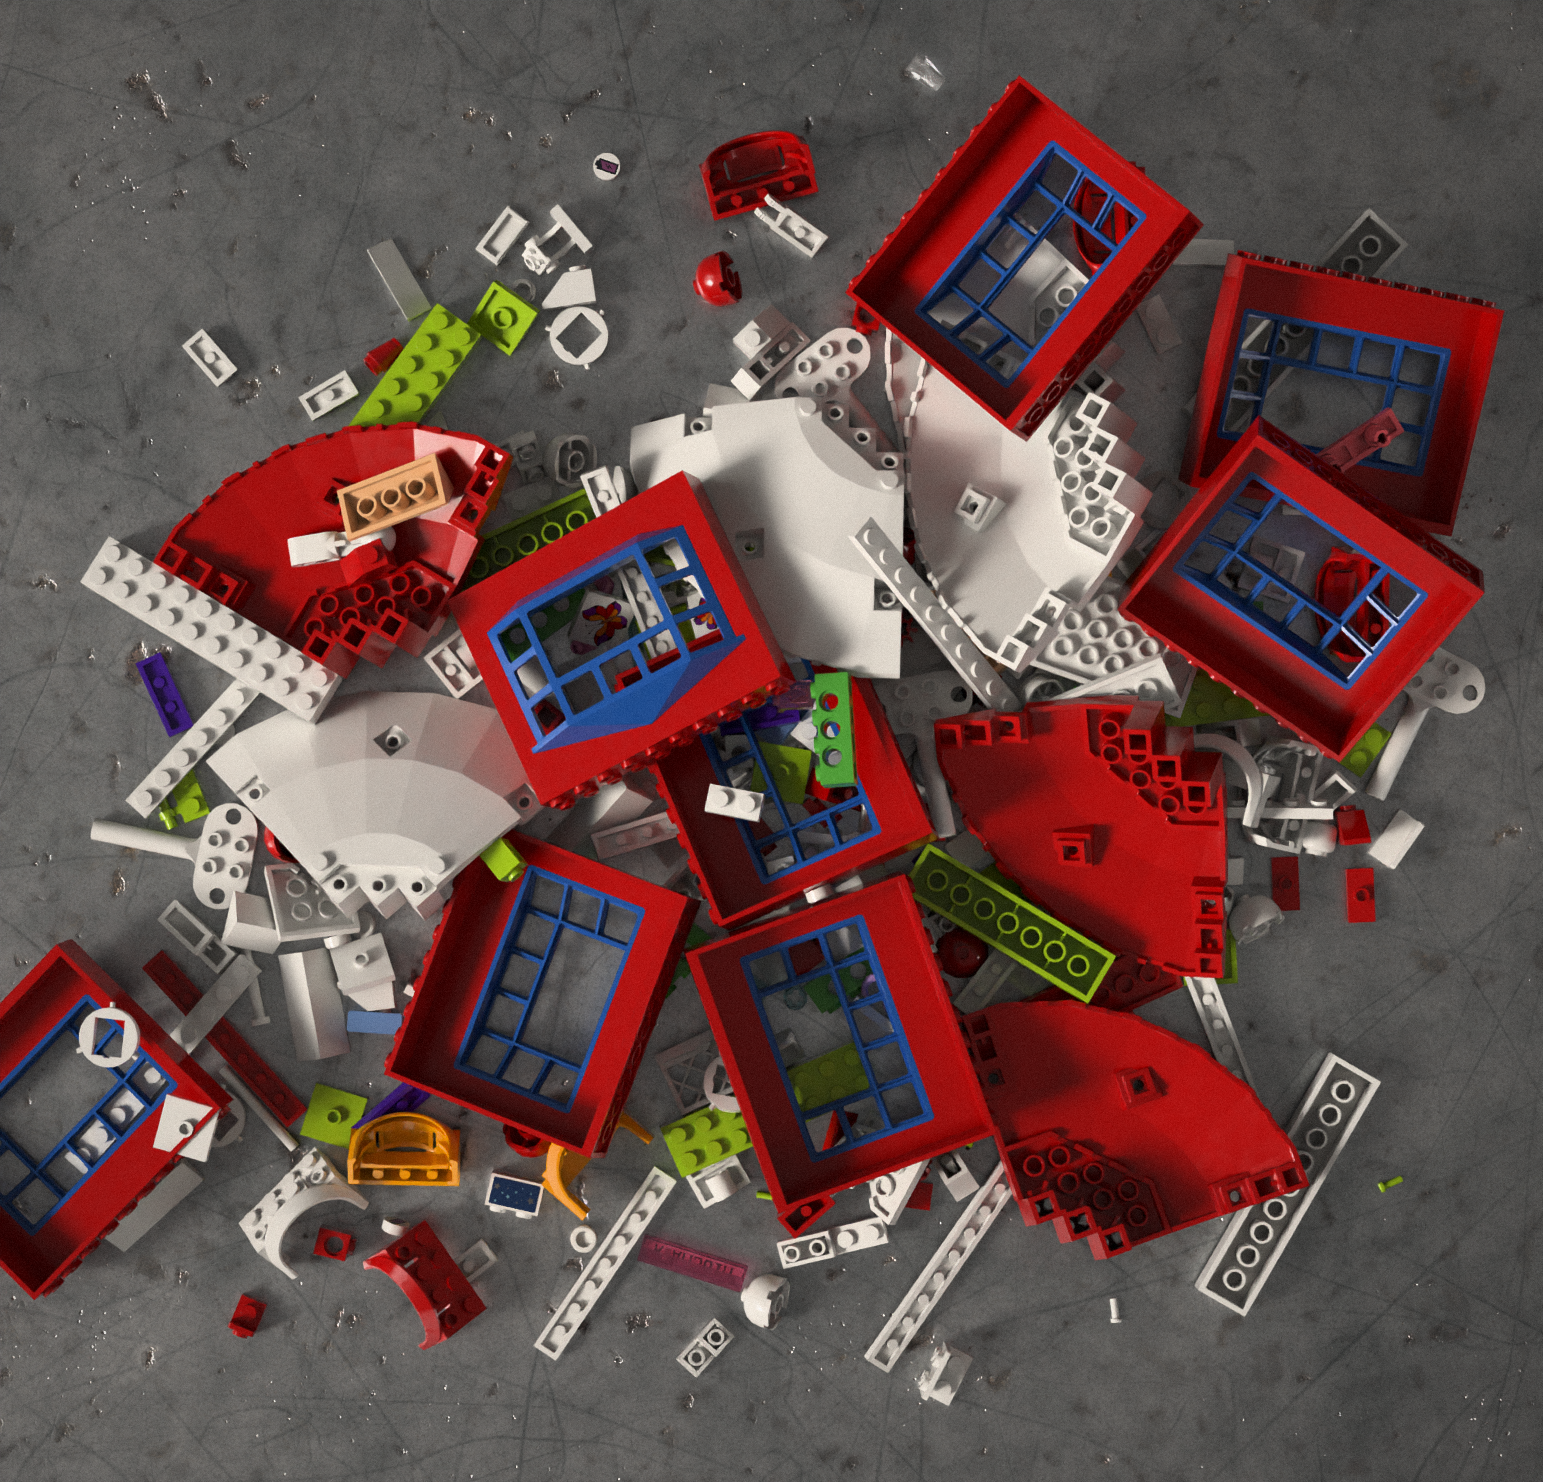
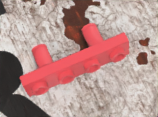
[1316,407,1405,474]

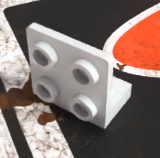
[918,1342,973,1406]

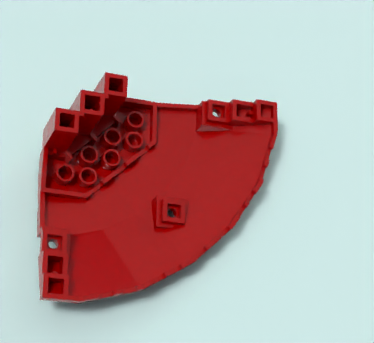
[153,421,514,679]
[934,695,1228,978]
[961,1000,1310,1260]

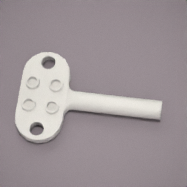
[775,328,906,473]
[1365,647,1486,801]
[875,670,973,838]
[91,803,259,909]

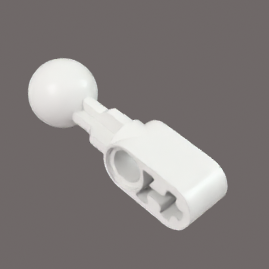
[288,526,396,567]

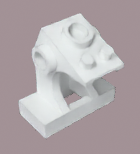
[522,204,594,276]

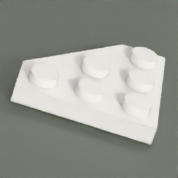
[264,863,361,942]
[863,1111,931,1225]

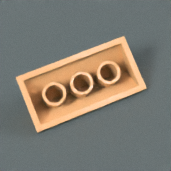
[337,453,454,541]

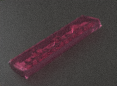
[637,1233,748,1292]

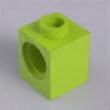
[479,837,528,882]

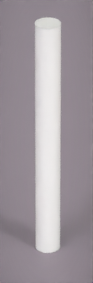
[219,1065,299,1151]

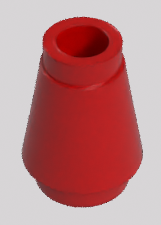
[363,337,404,376]

